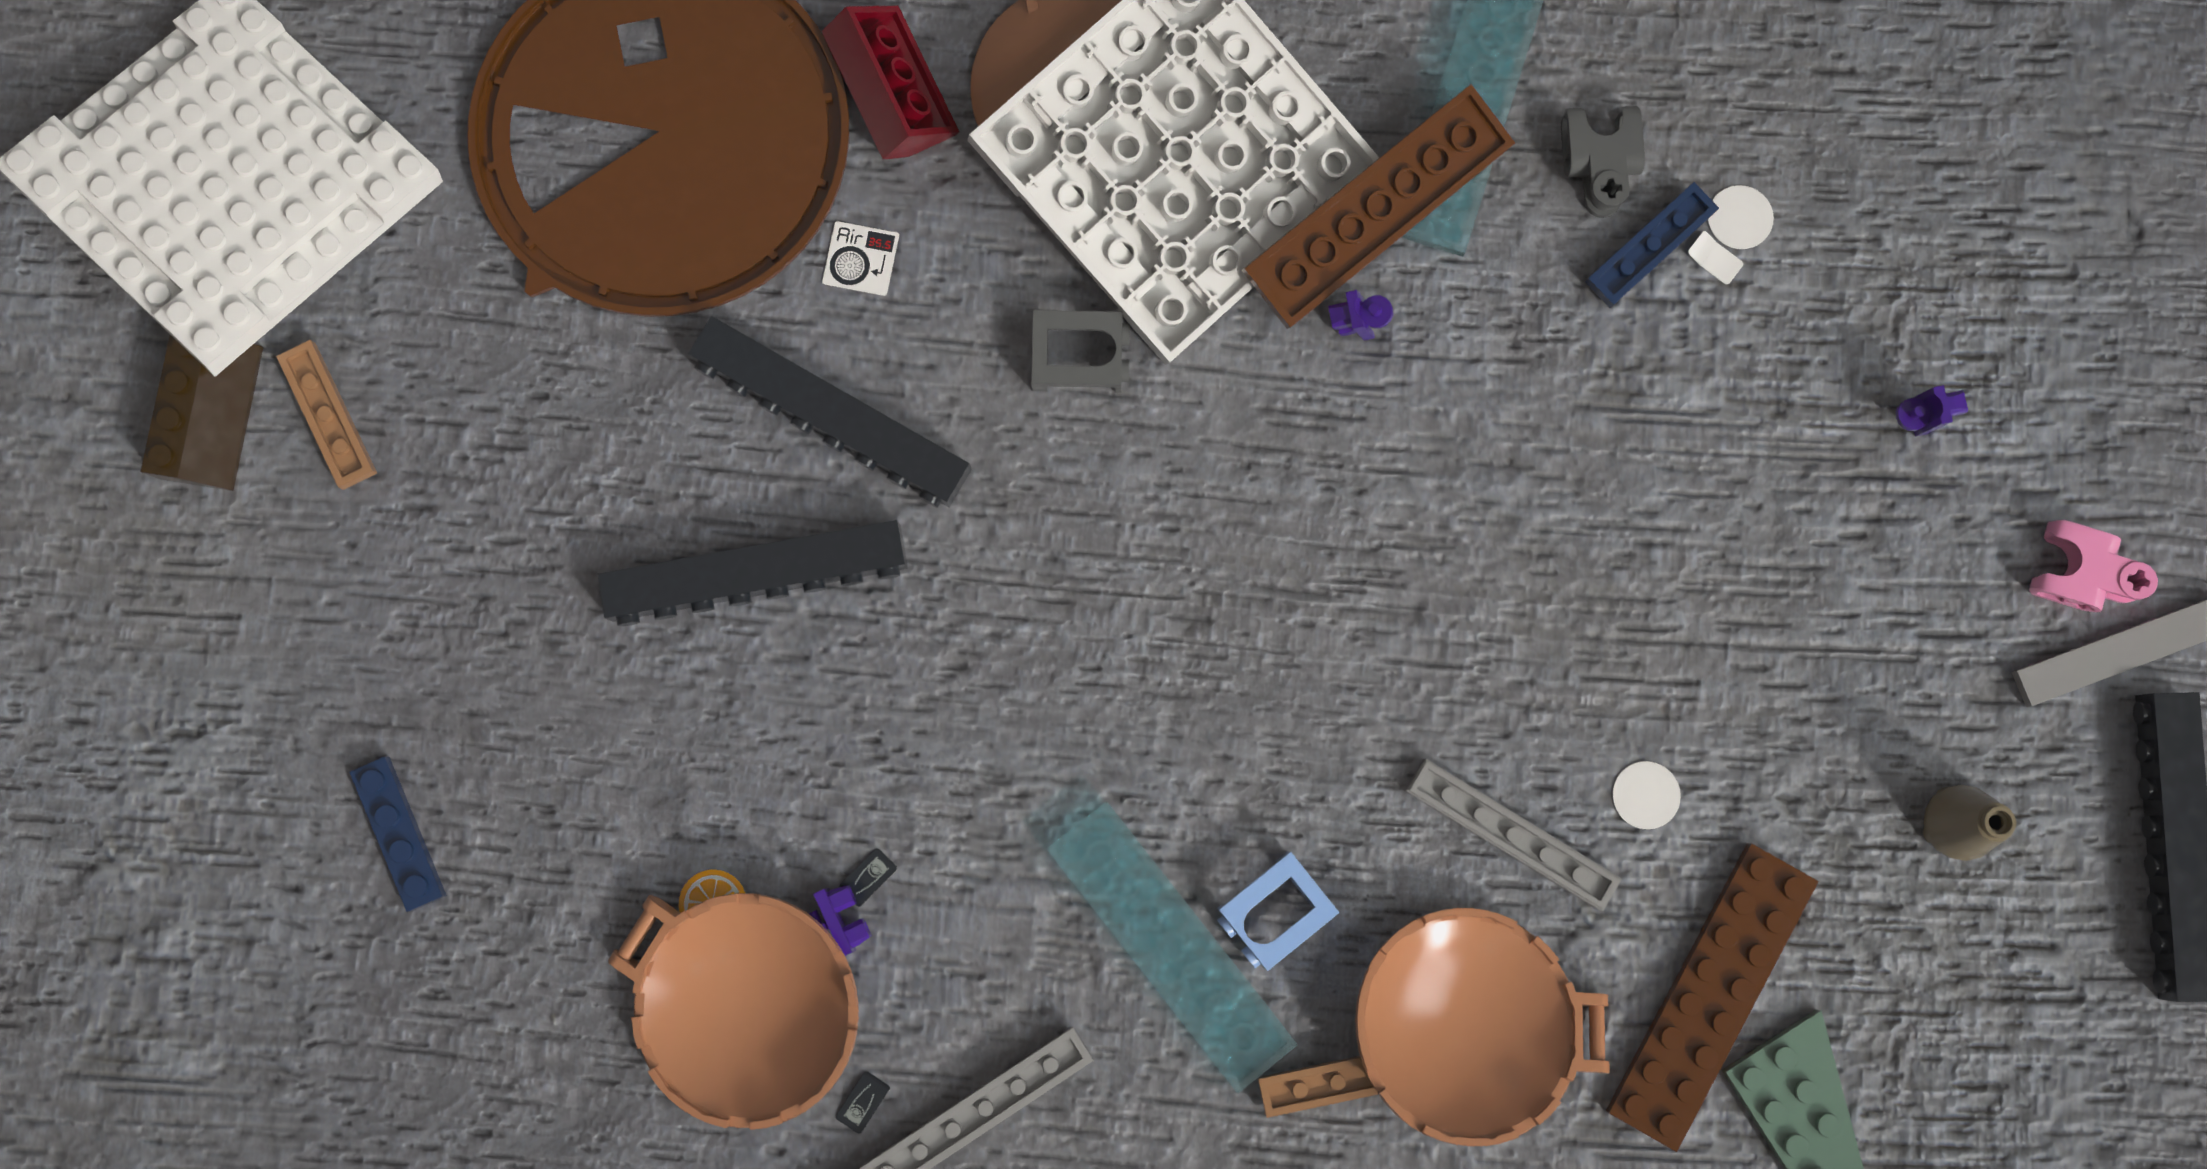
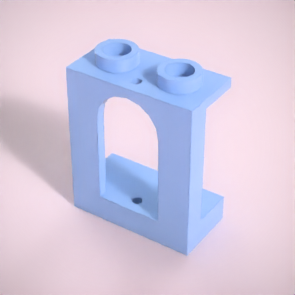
[1217,851,1339,971]

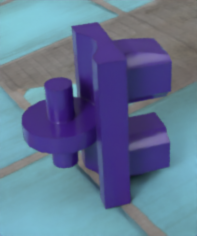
[1328,290,1394,341]
[1895,385,1968,437]
[809,885,872,956]

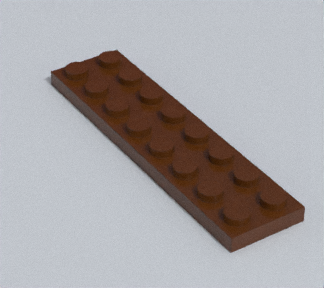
[1242,84,1515,329]
[1605,843,1819,1152]

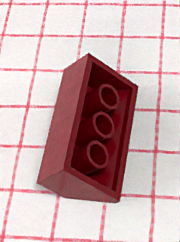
[821,5,960,160]

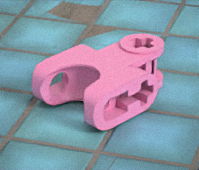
[2029,520,2158,612]

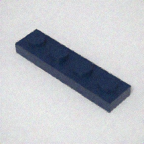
[1585,182,1719,308]
[349,756,447,912]

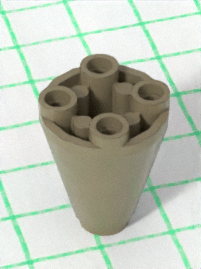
[1923,785,2016,861]

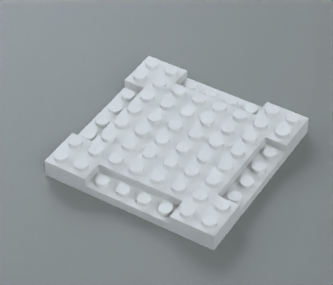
[0,0,443,377]
[968,0,1379,365]

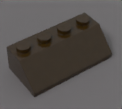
[140,335,264,491]

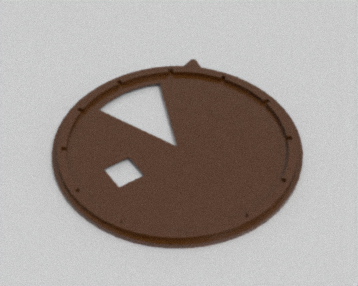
[468,0,849,317]

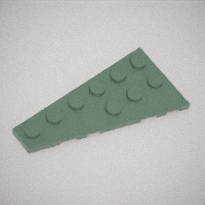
[1721,1009,1864,1169]

